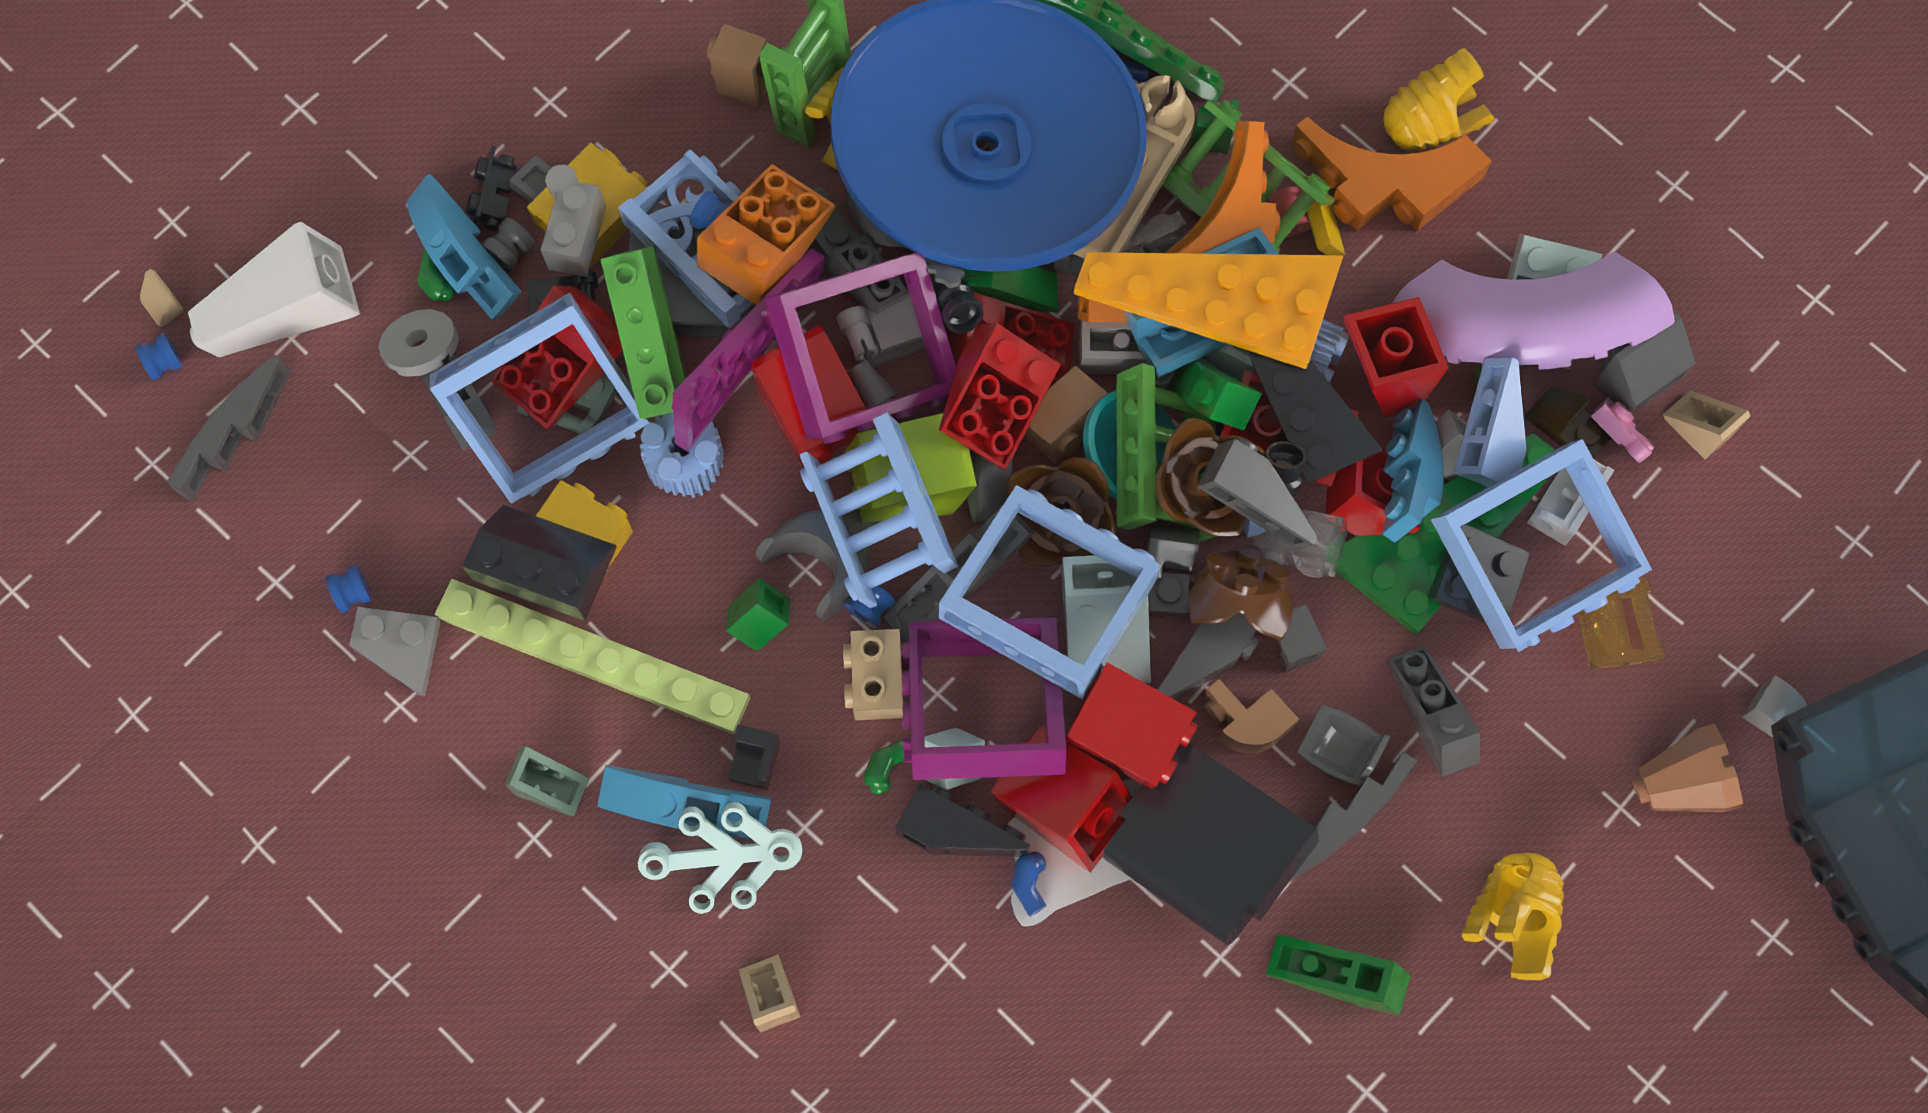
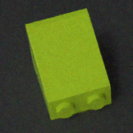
[845,413,977,523]

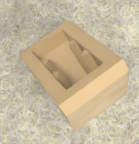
[1663,390,1750,460]
[738,955,801,1032]

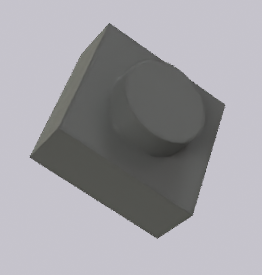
[509,155,552,203]
[1148,573,1190,618]

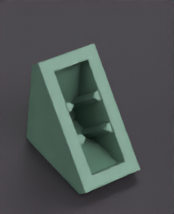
[505,745,590,816]

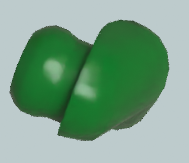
[417,249,455,302]
[863,739,904,795]

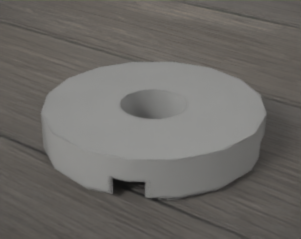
[378,309,459,377]

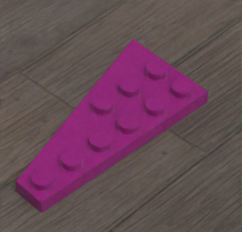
[672,248,825,452]

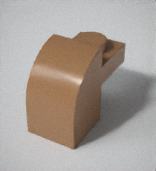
[1203,679,1299,753]

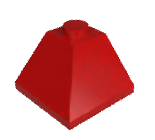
[1325,447,1420,536]

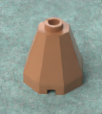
[1633,723,1743,812]

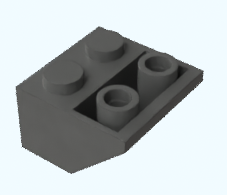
[1594,312,1696,414]

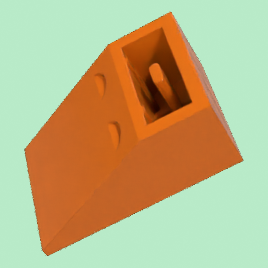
[697,164,836,305]

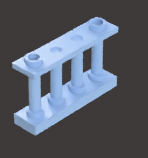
[800,412,959,608]

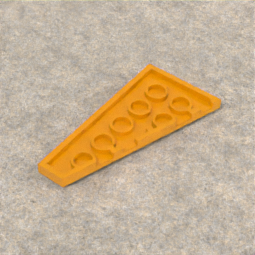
[1073,252,1344,369]

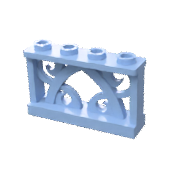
[618,149,753,328]

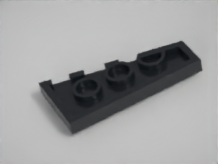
[1246,350,1383,485]

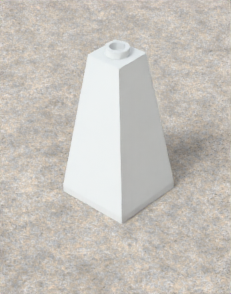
[188,221,360,357]

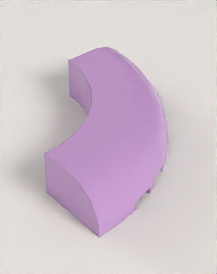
[1392,251,1674,370]

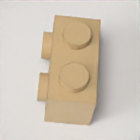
[843,629,903,720]

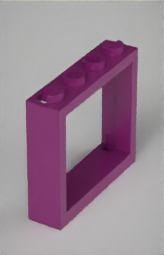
[764,252,956,444]
[901,617,1066,780]

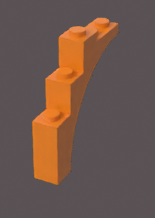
[1078,121,1280,322]

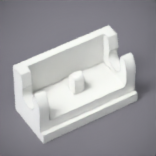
[1527,459,1614,546]

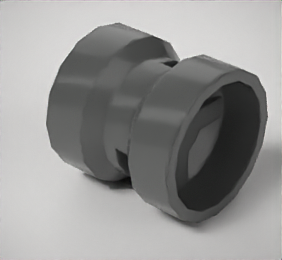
[482,217,536,272]

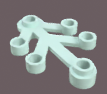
[638,802,802,914]

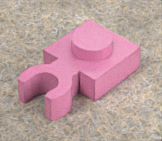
[1591,397,1654,463]

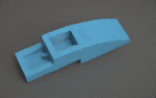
[406,174,522,320]
[1382,399,1444,543]
[597,765,771,839]

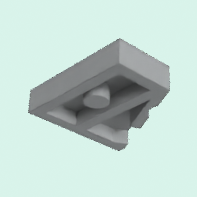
[349,607,441,696]

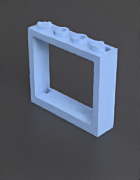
[430,293,649,504]
[1431,439,1652,652]
[939,485,1160,700]

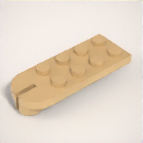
[1073,75,1195,259]

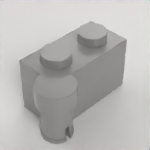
[541,165,606,277]
[836,294,925,368]
[1079,320,1174,389]

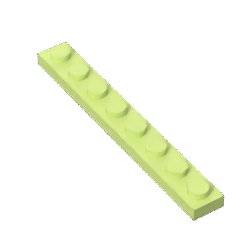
[435,579,750,735]

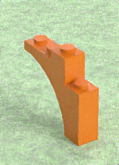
[1291,116,1491,231]

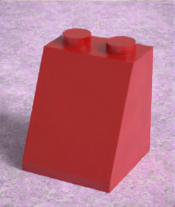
[1343,297,1449,417]
[750,324,872,468]
[1065,662,1198,789]
[990,727,1132,873]

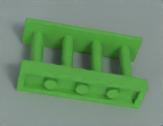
[759,0,852,149]
[1163,100,1335,253]
[601,246,687,419]
[1117,363,1217,543]

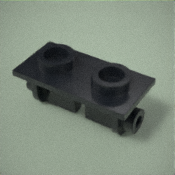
[466,145,517,231]

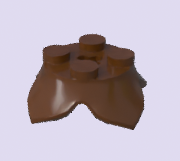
[1155,418,1266,537]
[1007,457,1116,567]
[1188,545,1293,641]

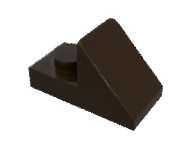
[1525,387,1612,459]

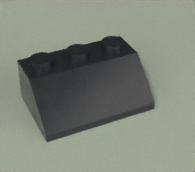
[462,505,617,621]

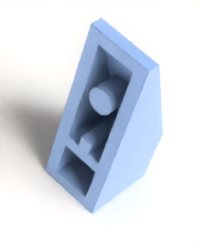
[1454,358,1526,487]

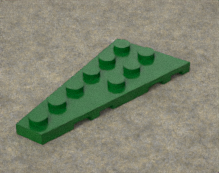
[1036,0,1225,102]
[1321,433,1555,636]

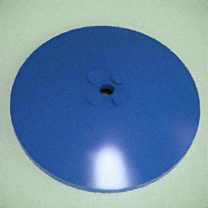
[831,0,1147,271]

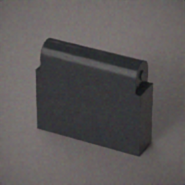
[1103,743,1319,946]

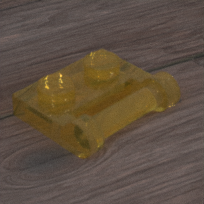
[1574,578,1666,670]

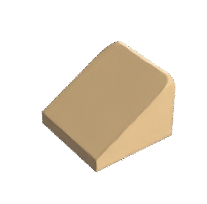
[140,269,184,327]

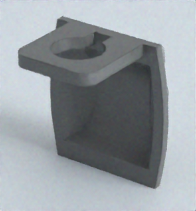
[1296,704,1390,787]

